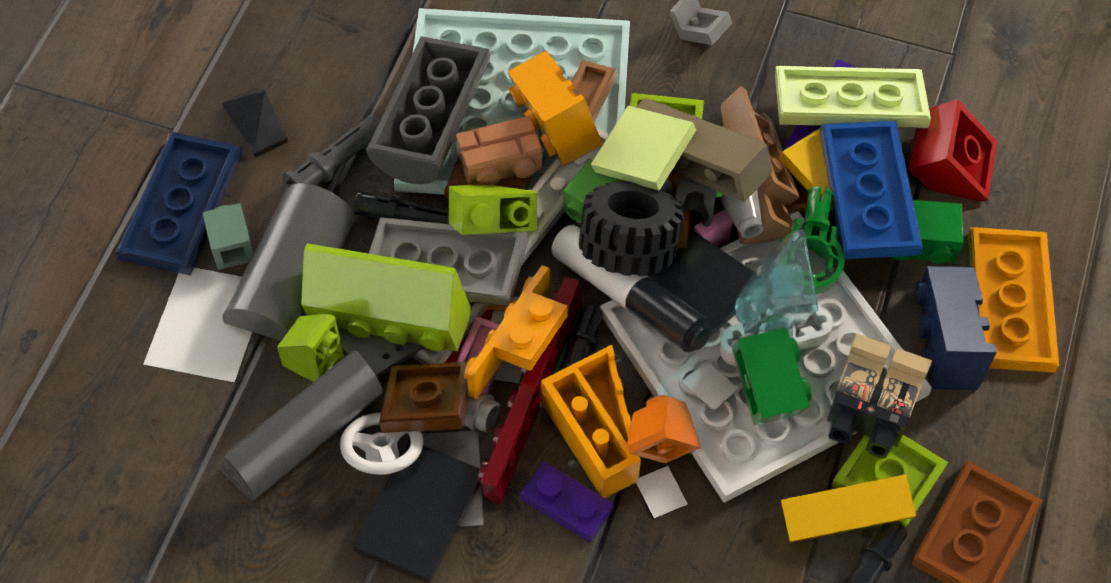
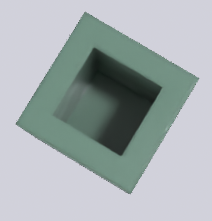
[202,203,254,270]

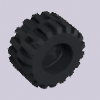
[578,181,683,276]

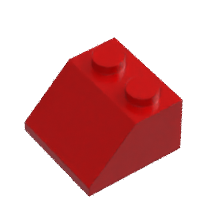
[908,99,998,202]

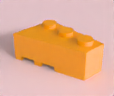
[507,51,603,167]
[541,345,641,498]

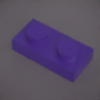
[521,461,613,542]

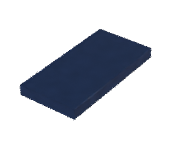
[116,132,242,276]

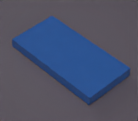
[820,121,923,259]

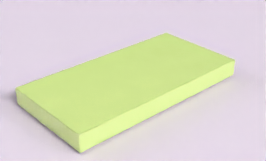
[775,66,931,128]

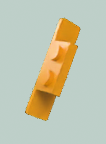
[464,265,568,399]

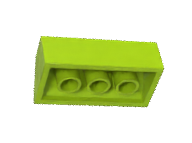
[301,243,472,352]

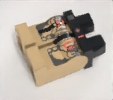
[826,333,932,459]

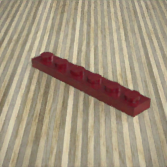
[478,277,583,505]

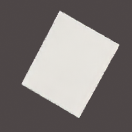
[143,268,252,382]

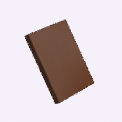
[911,460,1043,583]

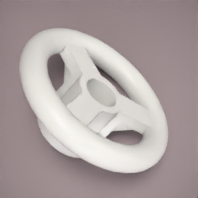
[340,412,423,475]

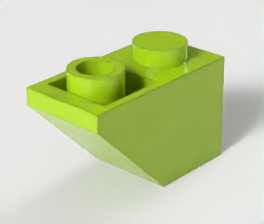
[449,184,538,235]
[277,314,344,382]

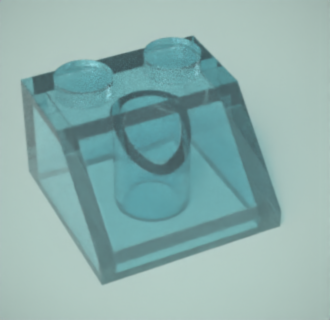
[735,230,818,334]

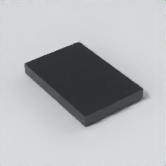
[353,440,481,583]

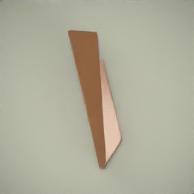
[721,86,799,245]

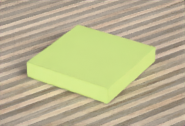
[591,106,696,191]

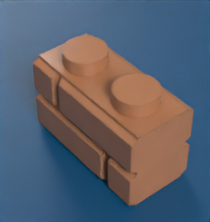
[455,116,542,185]

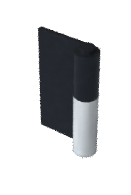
[552,225,769,353]

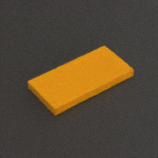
[968,227,1059,373]

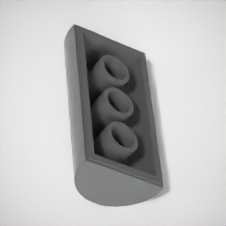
[366,36,490,184]
[222,183,356,341]
[222,350,383,501]

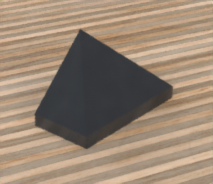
[222,88,288,157]

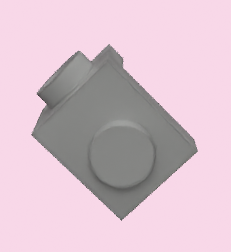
[670,0,732,45]

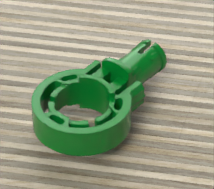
[775,186,845,295]

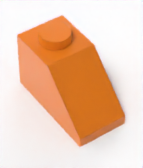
[627,395,701,463]

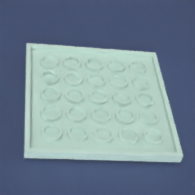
[394,8,630,195]

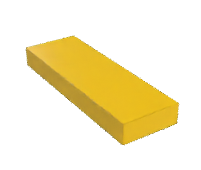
[781,474,916,543]

